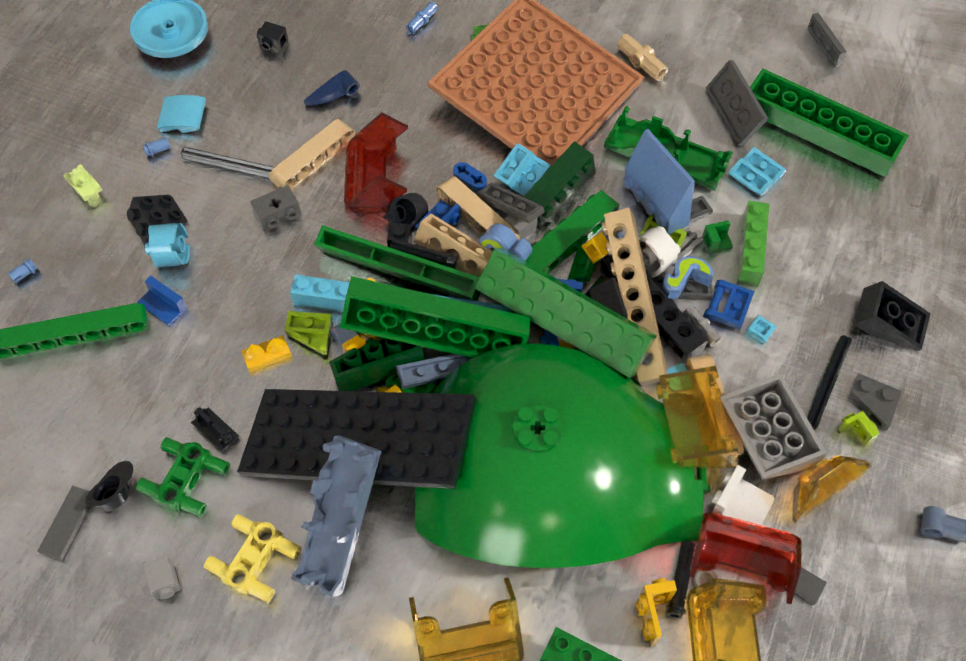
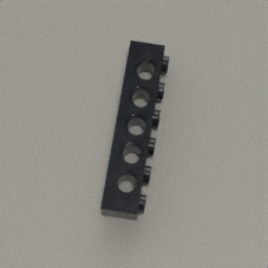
[600,252,708,364]

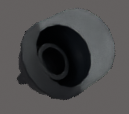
[383,193,429,227]
[86,461,133,514]

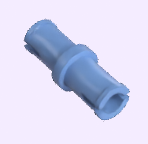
[405,1,438,34]

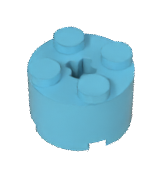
[145,223,190,268]

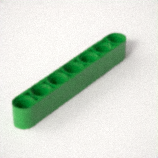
[0,303,148,359]

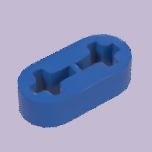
[453,162,487,193]

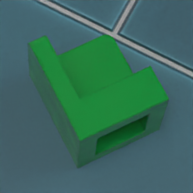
[702,221,733,254]

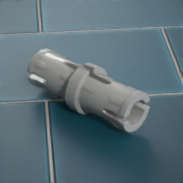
[683,305,721,347]

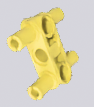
[204,514,302,603]

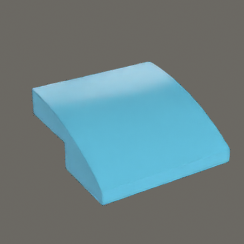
[157,95,206,134]
[493,143,551,197]
[728,147,786,197]

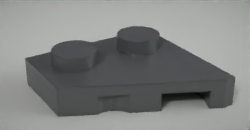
[849,373,902,430]

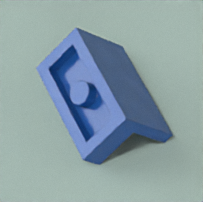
[137,275,187,327]

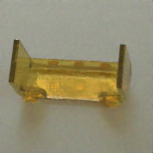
[409,577,524,661]

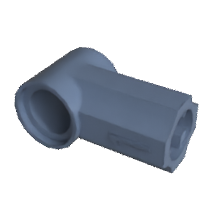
[921,506,966,543]

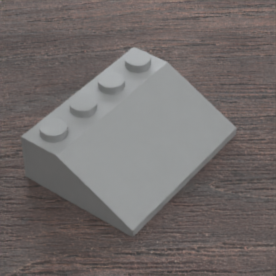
[718,374,827,480]

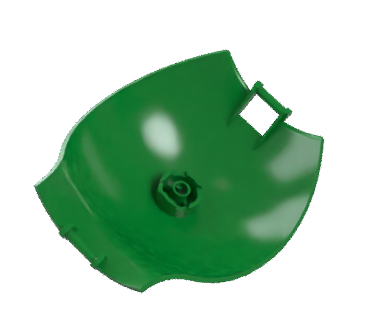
[415,343,710,568]

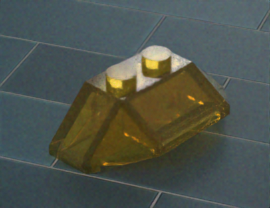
[792,456,873,523]

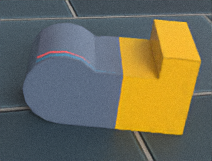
[582,230,623,264]
[330,324,366,353]

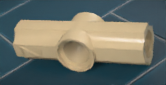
[617,33,668,81]

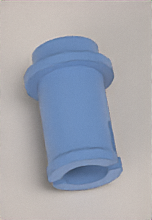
[142,137,170,157]
[7,258,38,284]

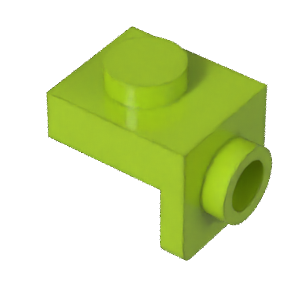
[838,411,880,446]

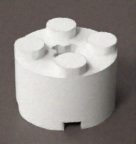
[638,226,680,278]

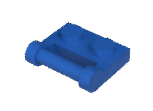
[703,280,755,330]

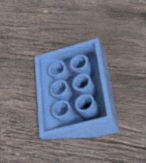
[623,129,695,234]

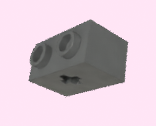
[250,185,301,231]

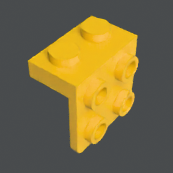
[635,578,677,647]

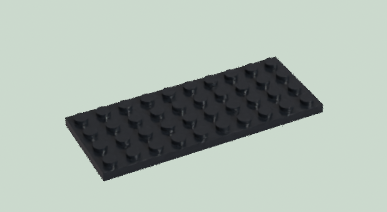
[237,389,477,489]

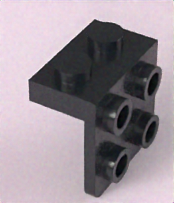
[127,195,188,244]

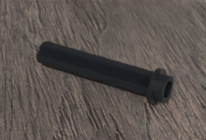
[390,239,458,269]
[666,540,695,619]

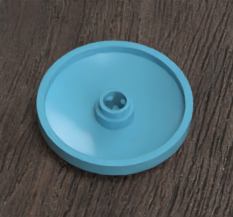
[130,0,208,58]

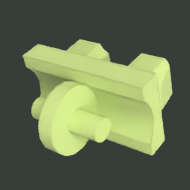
[63,164,102,203]

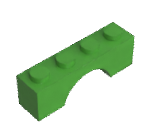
[737,200,769,287]

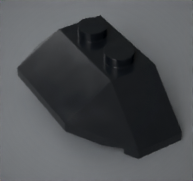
[584,275,628,319]

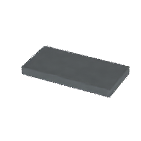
[706,60,769,146]

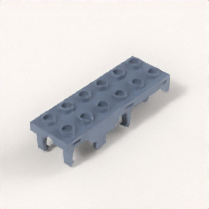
[291,435,381,597]

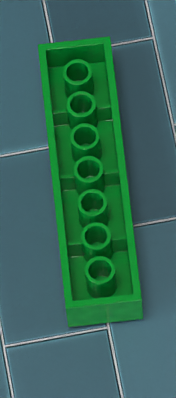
[750,68,909,177]
[475,249,657,378]
[340,276,530,358]

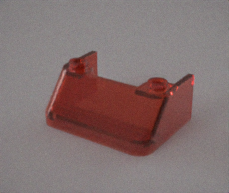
[344,112,408,208]
[689,512,802,604]

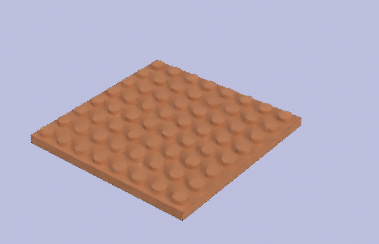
[428,0,644,166]

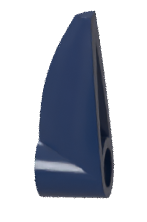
[304,70,360,106]

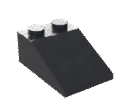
[854,281,931,351]

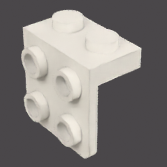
[711,465,774,536]

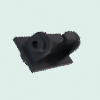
[191,407,239,452]

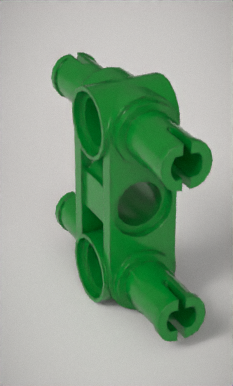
[136,437,230,518]

